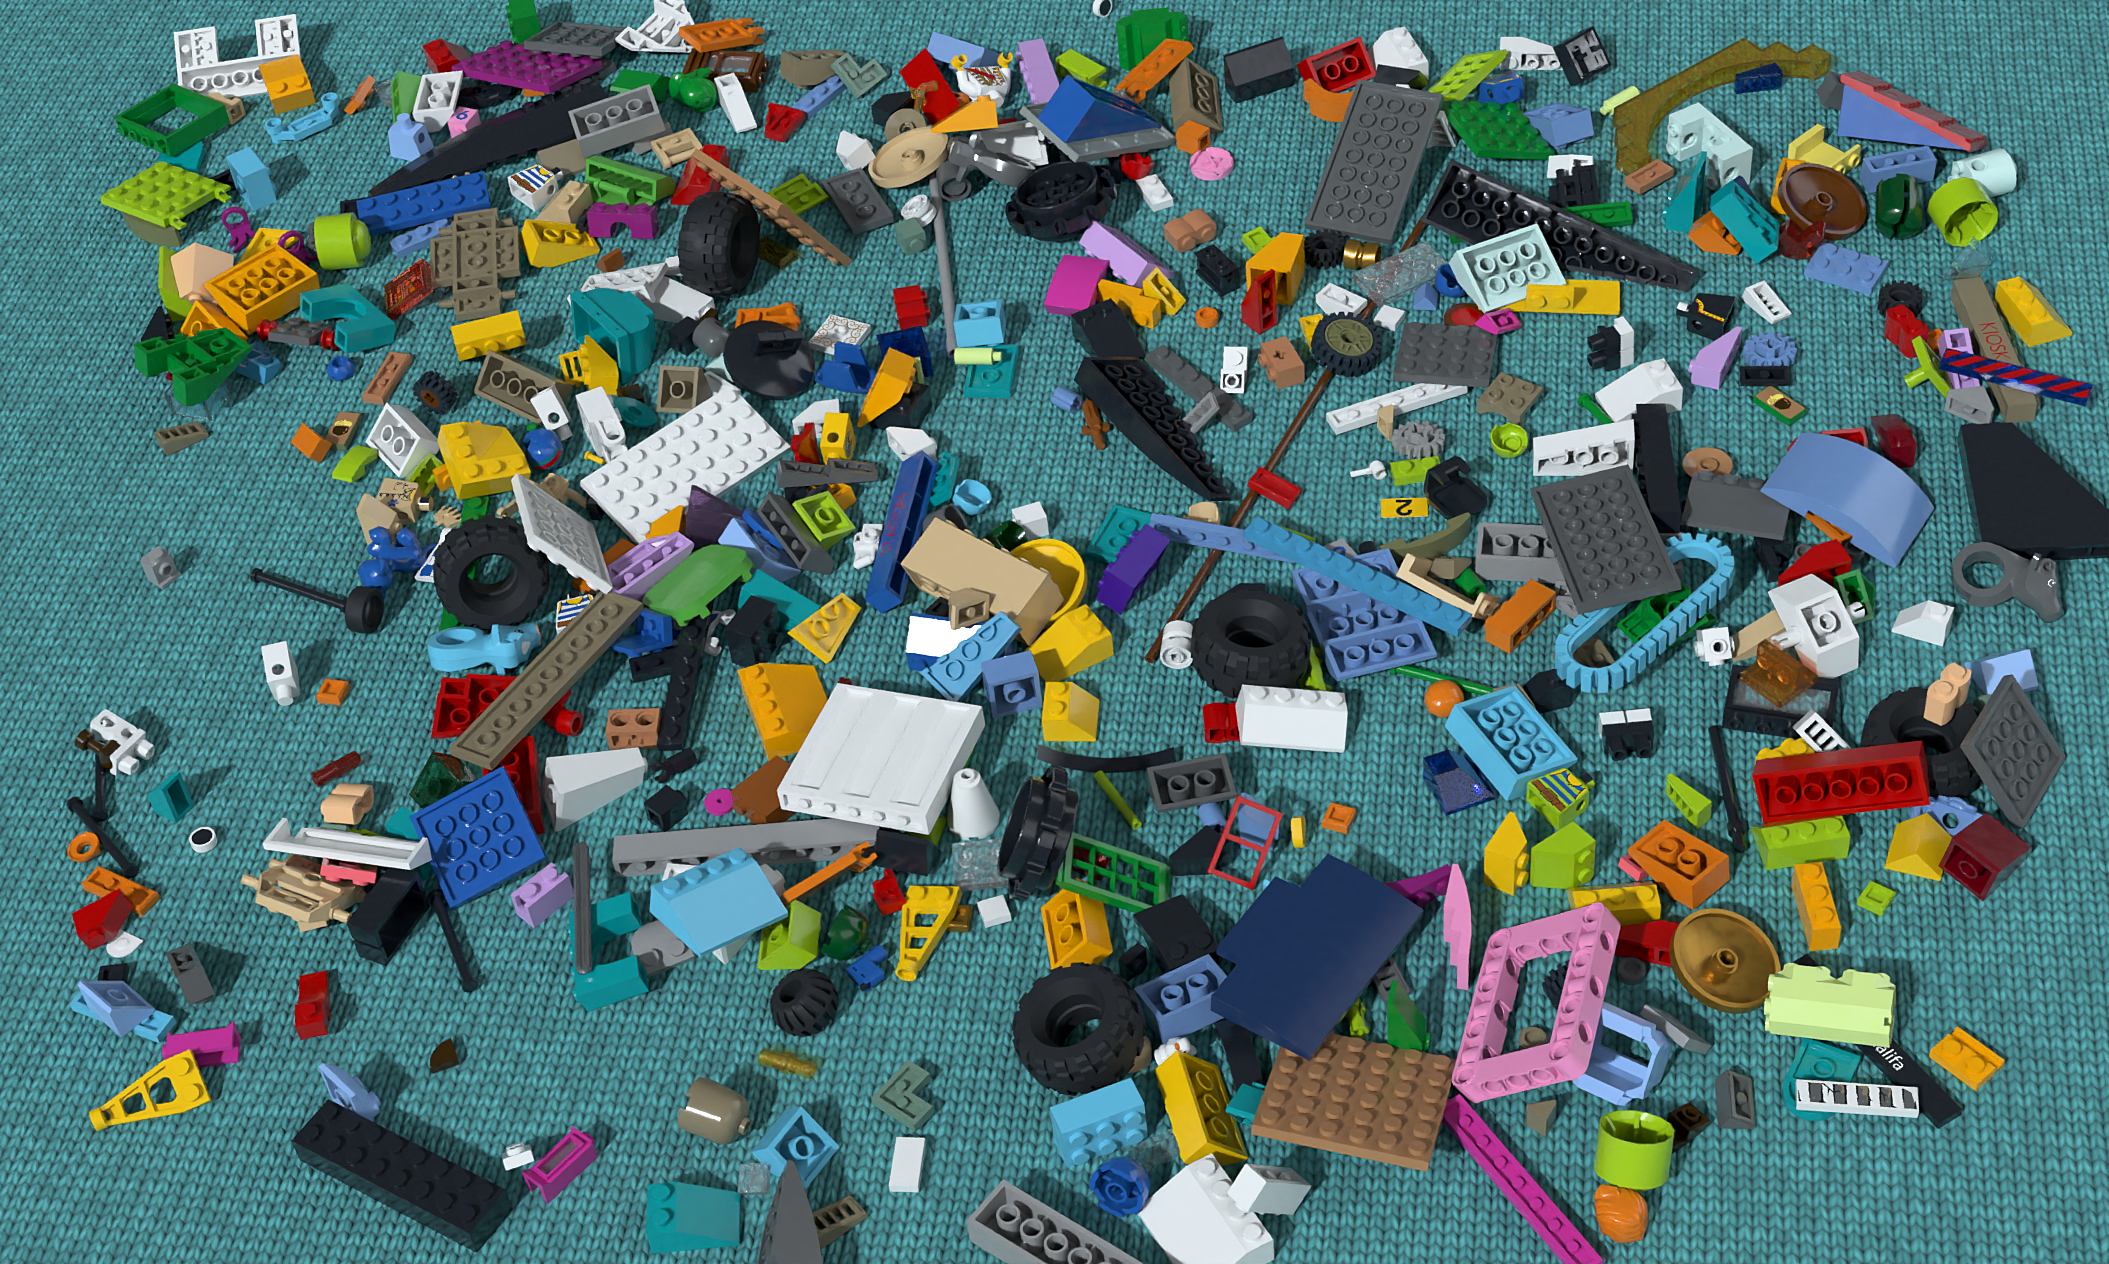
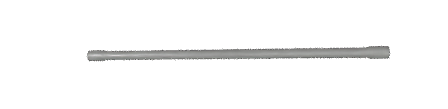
[927,125,958,359]

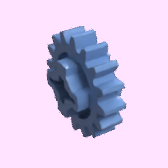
[1743,331,1797,367]

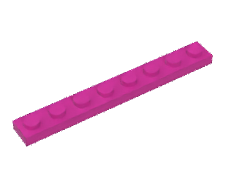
[1442,1094,1604,1264]

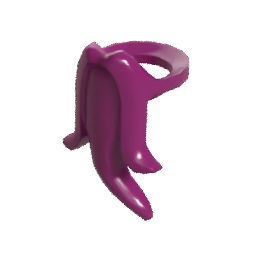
[221,206,256,254]
[278,230,317,266]

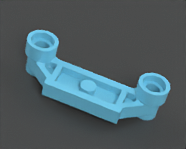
[265,92,340,144]

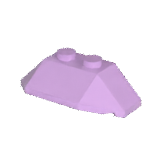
[607,531,694,602]

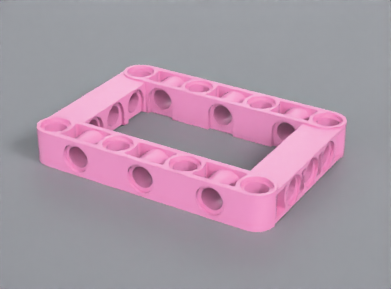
[1452,902,1620,1103]

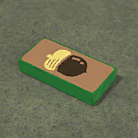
[1753,386,1806,426]

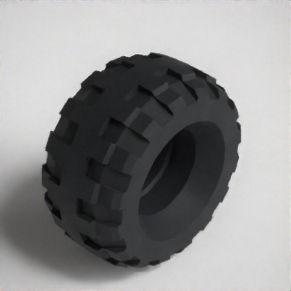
[678,191,760,297]
[433,515,550,630]
[1191,589,1311,699]
[1860,686,1982,799]
[1012,962,1147,1096]

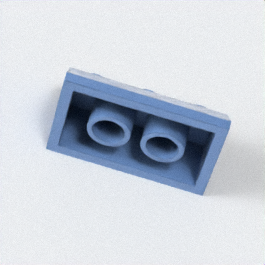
[927,32,1004,71]

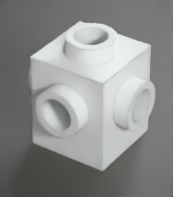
[1694,627,1734,666]

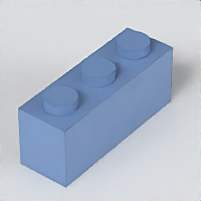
[1860,146,1937,193]

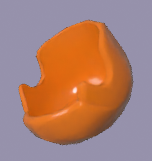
[1424,680,1464,718]

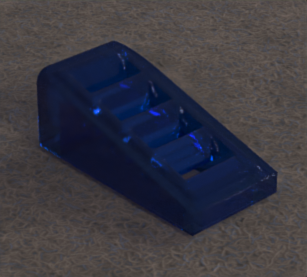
[1734,63,1783,94]

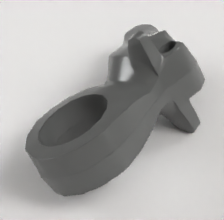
[947,130,1035,188]
[1951,542,2062,623]

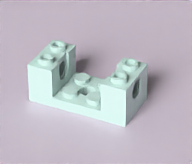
[1666,102,1753,192]

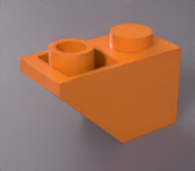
[1687,210,1742,255]

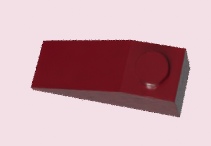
[1871,414,1917,468]

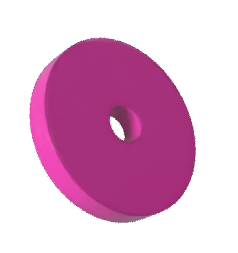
[704,789,733,816]

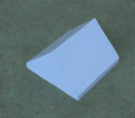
[1965,649,2039,695]
[78,981,155,1037]

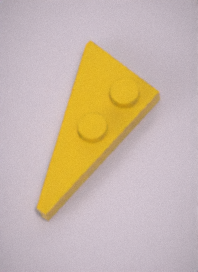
[238,228,299,264]

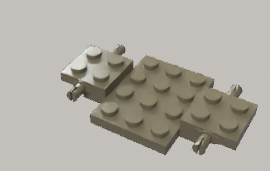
[430,208,521,322]

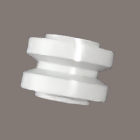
[901,194,937,227]

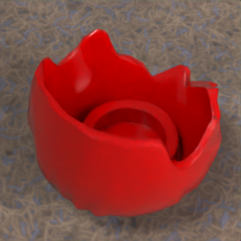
[1120,153,1154,181]

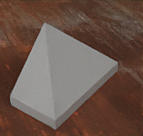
[1182,391,1220,435]

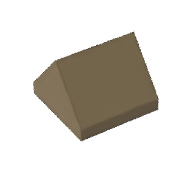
[1526,1100,1556,1137]

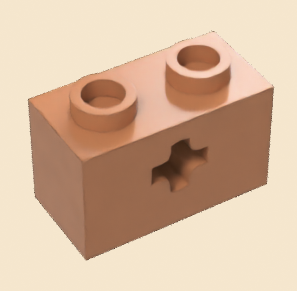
[1258,336,1305,390]

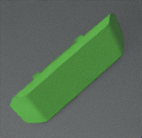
[584,178,655,206]

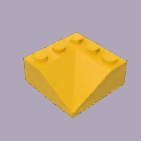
[437,422,531,500]

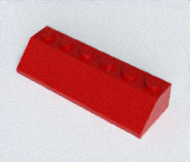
[1752,741,1930,823]

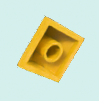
[1884,813,1952,881]

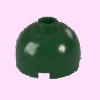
[821,904,871,961]

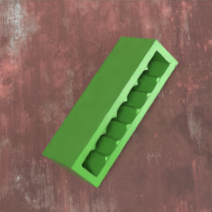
[585,155,676,201]

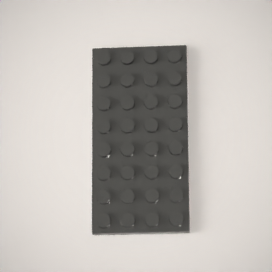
[1305,79,1444,245]
[1530,464,1681,614]

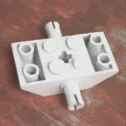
[1768,574,1865,679]

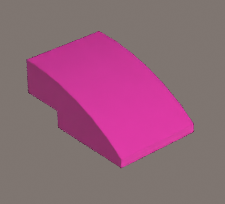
[1044,254,1109,316]

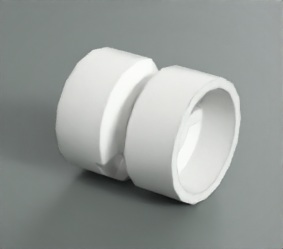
[1160,620,1193,669]

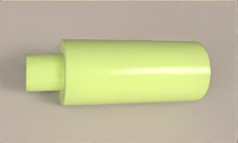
[1600,86,1640,115]
[954,348,1002,365]

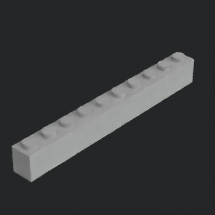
[612,818,882,878]

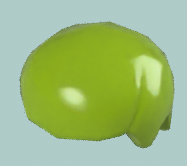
[1490,422,1528,459]

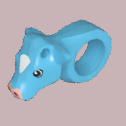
[427,623,541,676]

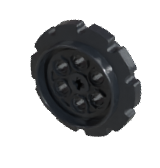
[1005,160,1118,241]
[997,764,1078,902]

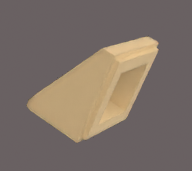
[1377,404,1394,441]

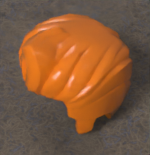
[1594,1184,1648,1244]

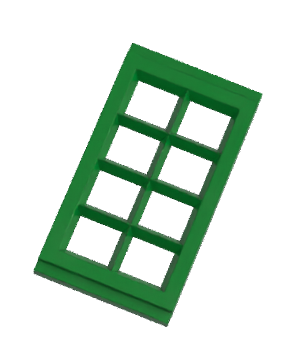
[1055,832,1170,913]

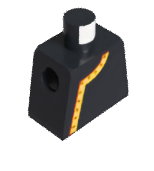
[1676,293,1736,341]

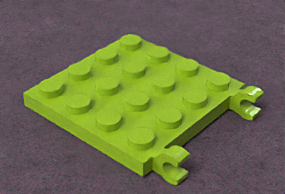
[100,161,232,230]

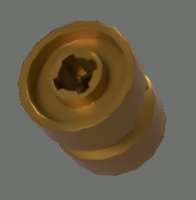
[1343,239,1382,273]

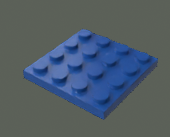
[409,766,548,910]

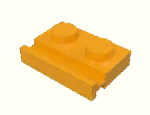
[1929,1026,2005,1091]

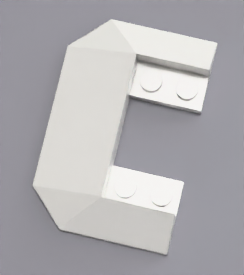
[174,14,301,99]

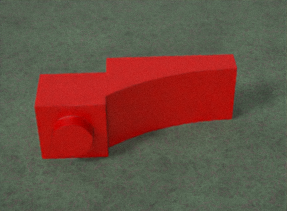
[295,971,330,1040]

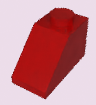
[72,888,134,950]

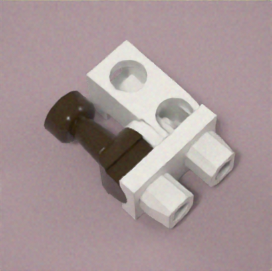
[75,709,154,776]

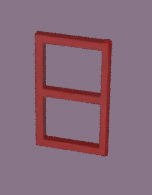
[1207,795,1283,890]

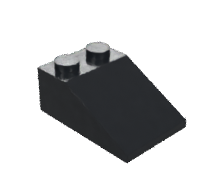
[1071,298,1146,359]
[1133,894,1220,975]

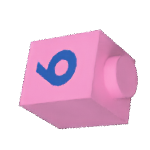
[447,107,481,138]

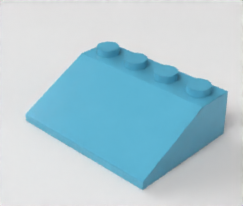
[1445,685,1578,801]
[649,847,788,957]

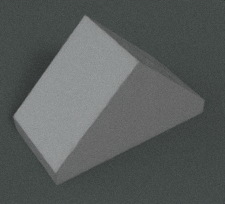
[1944,386,1994,424]

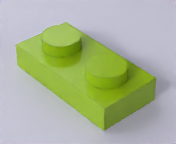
[1390,456,1440,486]

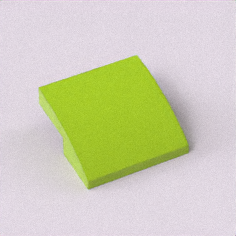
[767,173,829,216]

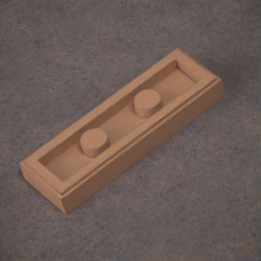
[362,351,412,405]

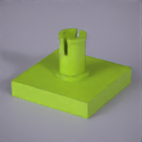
[1903,336,1953,398]

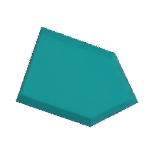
[927,450,960,511]

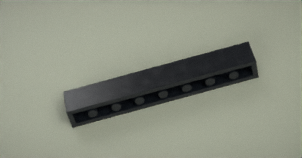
[1631,403,1681,533]

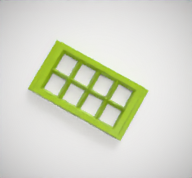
[1427,49,1508,101]

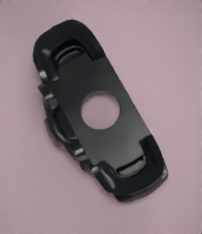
[456,84,513,109]

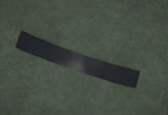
[1037,744,1174,773]

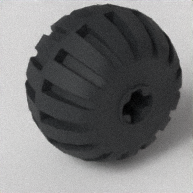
[770,968,838,1037]

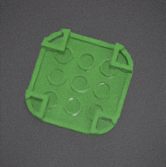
[642,544,755,626]

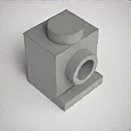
[140,546,182,590]

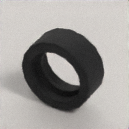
[345,586,384,634]

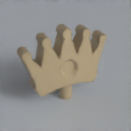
[434,506,462,528]

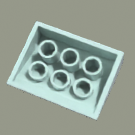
[1449,224,1567,314]

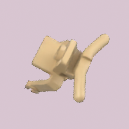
[497,473,587,518]

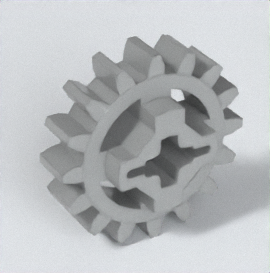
[1392,420,1445,460]

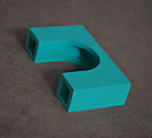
[300,283,396,354]
[567,892,649,1012]

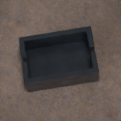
[347,867,430,966]

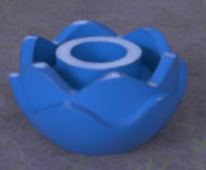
[327,356,355,381]

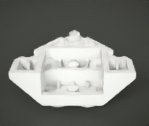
[615,0,698,52]

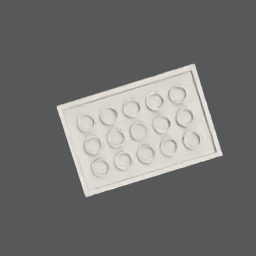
[511,473,613,595]

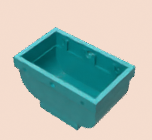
[570,288,657,384]

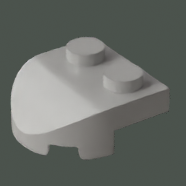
[631,920,695,978]

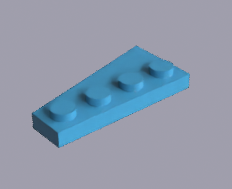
[920,611,1022,703]

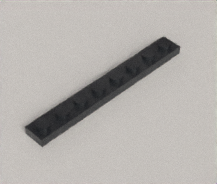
[656,598,715,751]

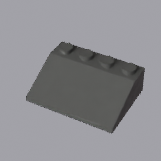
[1681,470,1792,540]

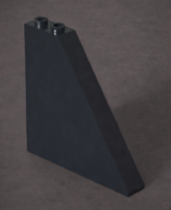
[1957,422,2109,564]

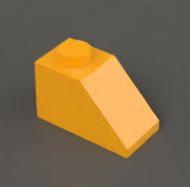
[646,505,687,540]

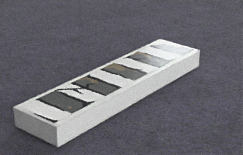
[1795,1079,1919,1118]

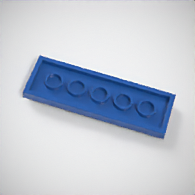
[356,171,491,236]

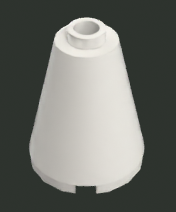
[947,768,999,840]

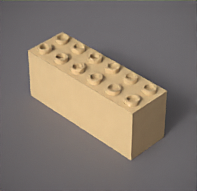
[901,517,1064,647]

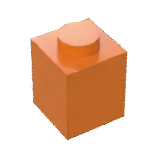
[1175,120,1211,155]

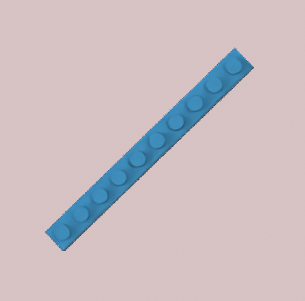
[1243,517,1472,637]

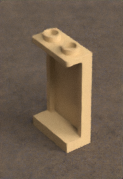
[1396,553,1501,620]

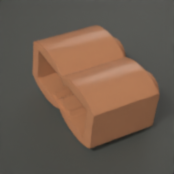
[1163,209,1217,253]

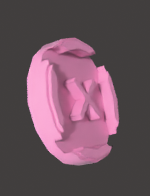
[1190,147,1234,181]

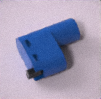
[846,944,888,992]

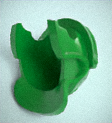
[669,68,718,113]

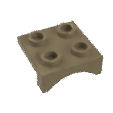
[1477,372,1543,426]

